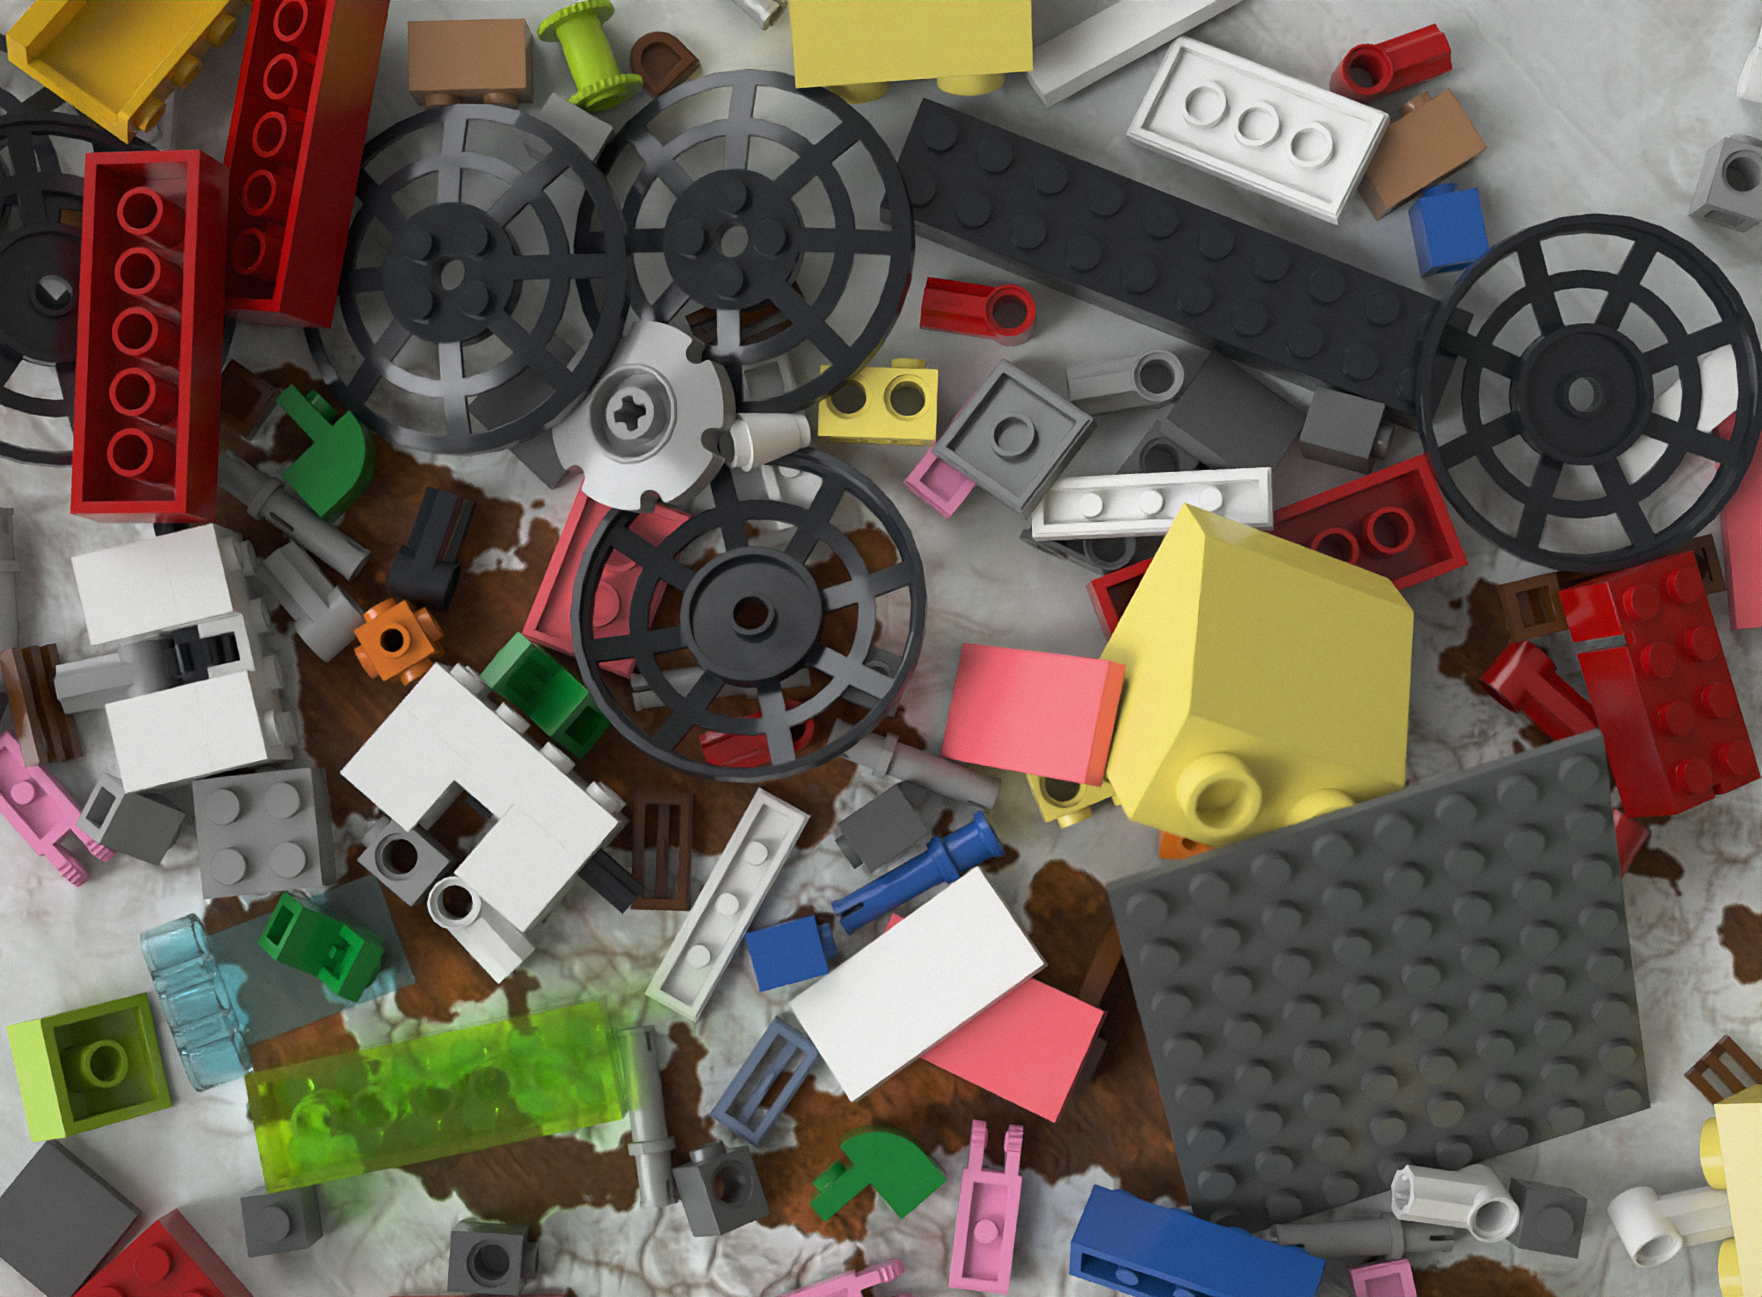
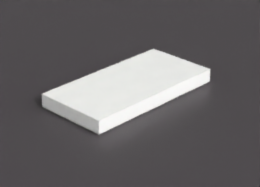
[1126,34,1390,226]
[788,866,1048,1102]

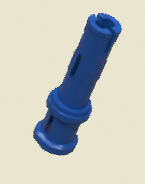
[831,810,1007,936]

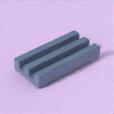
[709,1015,821,1148]

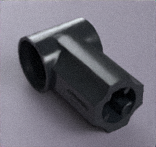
[387,486,477,612]

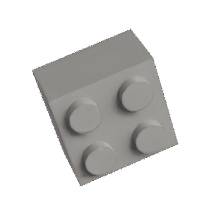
[192,767,337,900]

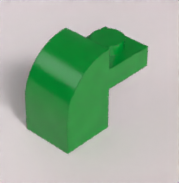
[275,384,376,523]
[479,631,611,759]
[257,891,385,1003]
[809,1124,947,1222]

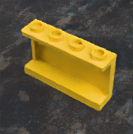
[6,0,253,145]

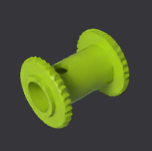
[537,0,643,115]

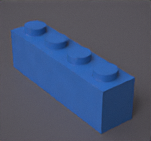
[1069,1184,1326,1297]

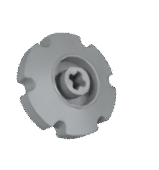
[552,320,736,514]

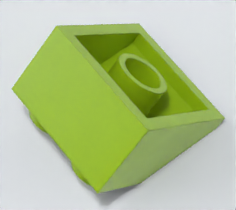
[6,992,172,1142]

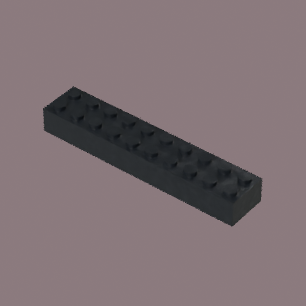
[880,97,1474,433]

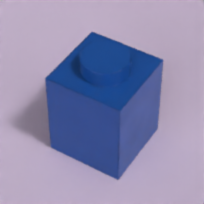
[1408,183,1489,278]
[745,913,838,992]

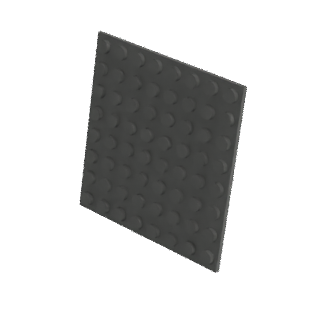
[1105,729,1651,1234]

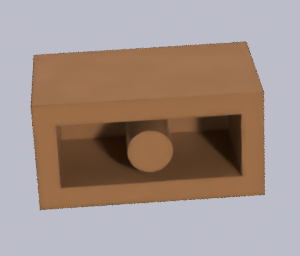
[407,18,534,110]
[1357,88,1487,221]

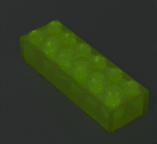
[244,995,629,1194]

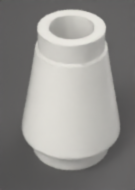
[718,412,811,472]

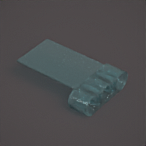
[140,874,416,1093]

